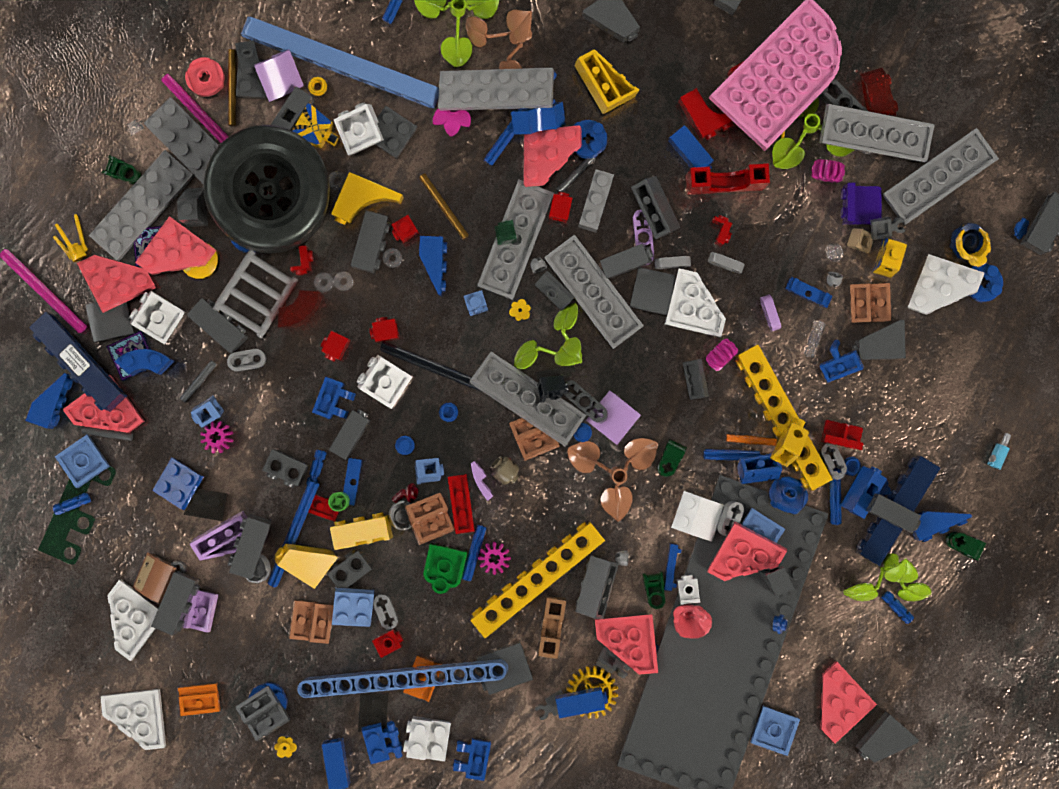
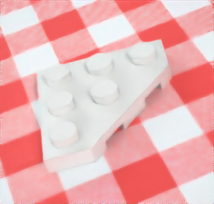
[908,254,984,315]
[665,268,726,338]
[107,579,159,661]
[101,689,166,750]

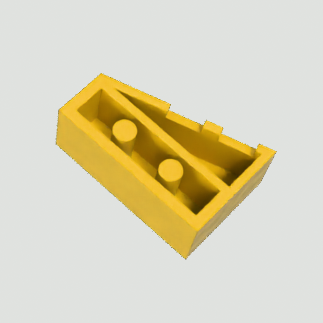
[574,49,639,114]
[330,512,393,550]

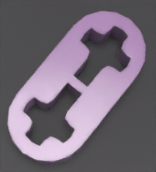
[760,294,781,332]

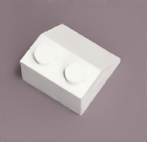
[671,491,725,542]

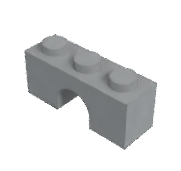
[578,169,614,233]

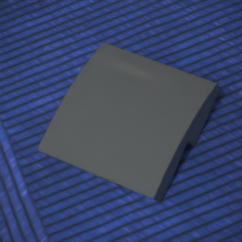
[630,267,676,315]
[85,302,134,342]
[236,686,291,741]

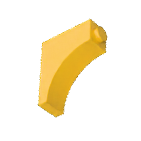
[331,172,404,225]

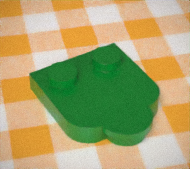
[423,543,468,594]

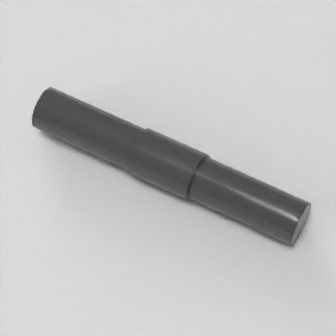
[556,158,596,192]
[180,360,217,403]
[82,426,133,441]

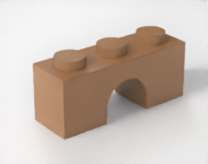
[538,596,566,659]

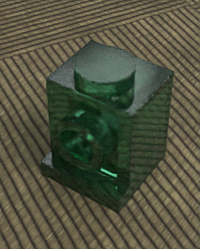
[494,220,517,246]

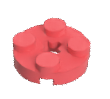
[185,57,225,97]

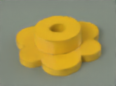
[509,299,531,321]
[274,736,297,758]

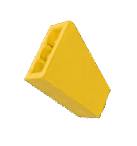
[274,544,338,589]

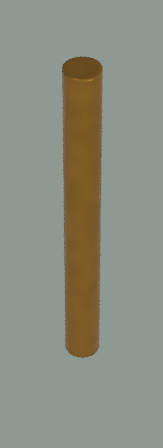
[228,49,236,126]
[419,173,469,239]

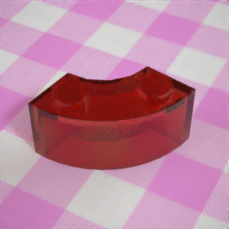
[860,68,898,117]
[278,290,322,329]

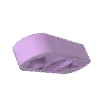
[633,209,654,265]

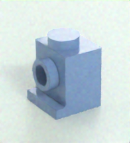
[464,290,488,316]
[191,395,224,428]
[415,458,444,484]

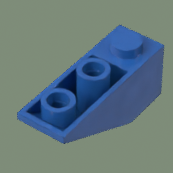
[419,236,447,296]
[26,373,73,429]
[912,511,972,542]

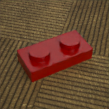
[308,494,340,522]

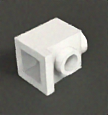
[677,575,700,605]

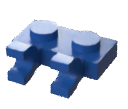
[312,377,356,419]
[453,738,491,781]

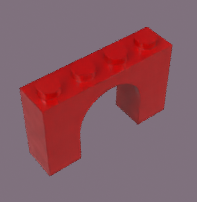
[678,61,744,141]
[686,163,770,195]

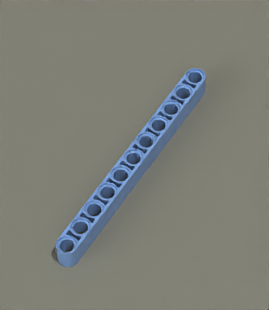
[241,16,439,108]
[297,659,508,698]

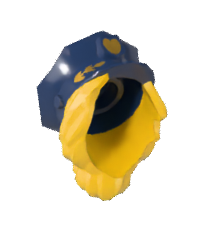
[950,223,991,267]

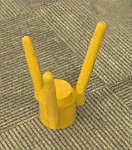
[53,214,88,262]

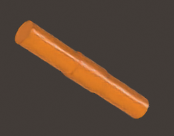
[726,434,777,446]

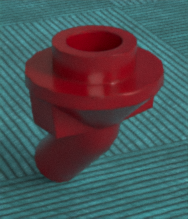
[391,483,418,503]

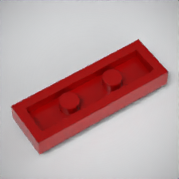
[448,474,475,534]

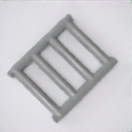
[213,250,298,339]

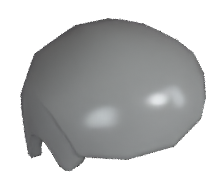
[388,501,412,530]
[246,555,271,584]

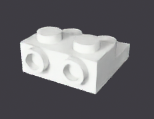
[333,102,384,155]
[129,290,185,344]
[357,355,412,409]
[403,716,451,761]

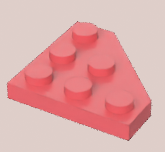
[524,125,582,187]
[135,216,216,275]
[77,255,156,313]
[63,375,145,433]
[707,522,787,581]
[595,614,658,675]
[820,661,877,744]

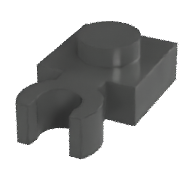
[870,217,905,240]
[595,647,631,679]
[535,689,564,720]

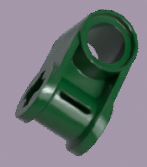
[101,155,142,185]
[657,439,687,477]
[945,532,986,561]
[642,571,665,609]

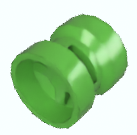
[328,492,350,511]

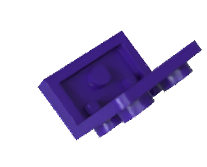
[841,183,882,225]

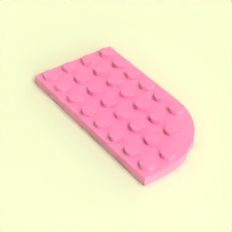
[709,0,842,151]

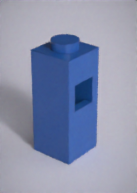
[668,125,714,169]
[840,466,887,519]
[555,687,608,719]
[322,737,351,789]

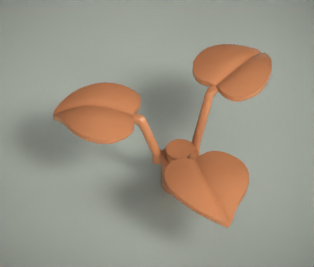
[465,9,532,69]
[567,438,658,522]

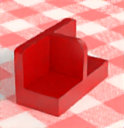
[821,420,864,450]

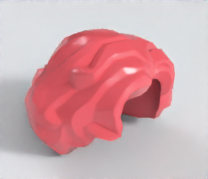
[673,604,712,639]

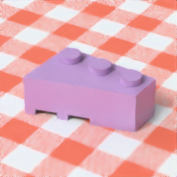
[190,511,247,560]

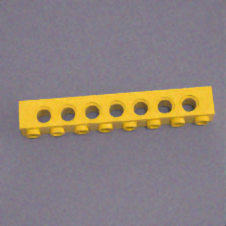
[735,344,833,491]
[470,522,605,638]

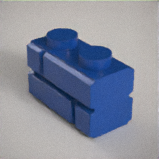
[737,454,782,484]

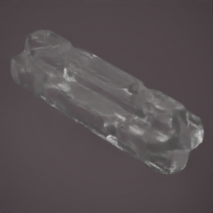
[804,320,825,358]

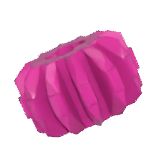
[811,159,845,183]
[706,339,738,371]
[200,421,234,453]
[478,542,511,575]

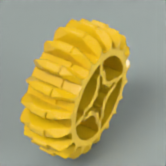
[566,666,618,719]

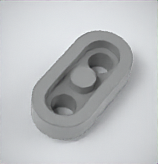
[227,349,267,372]

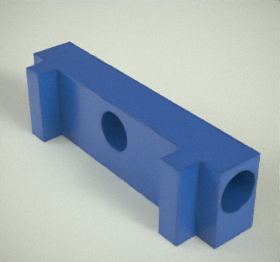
[785,277,833,308]
[343,458,362,506]
[664,543,682,591]

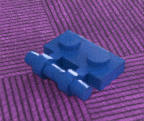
[362,721,403,764]

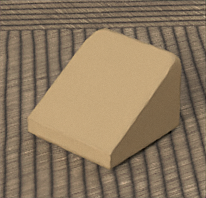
[847,228,874,253]

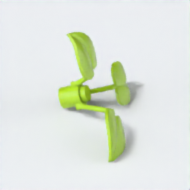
[414,0,499,68]
[772,98,854,169]
[514,303,582,369]
[843,553,931,601]

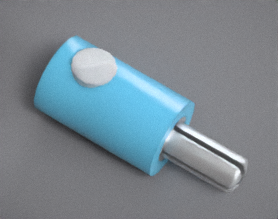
[987,433,1011,470]

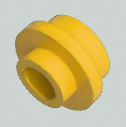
[308,77,327,96]

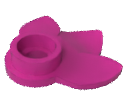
[433,109,471,137]

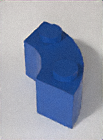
[511,99,566,134]
[114,349,174,376]

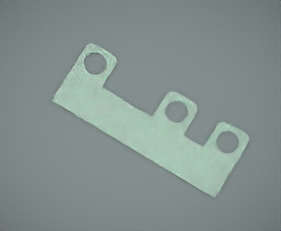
[38,466,116,565]

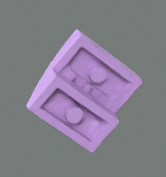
[254,49,304,102]
[586,390,641,445]
[471,461,494,501]
[183,590,219,633]

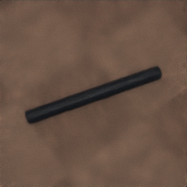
[380,341,483,392]

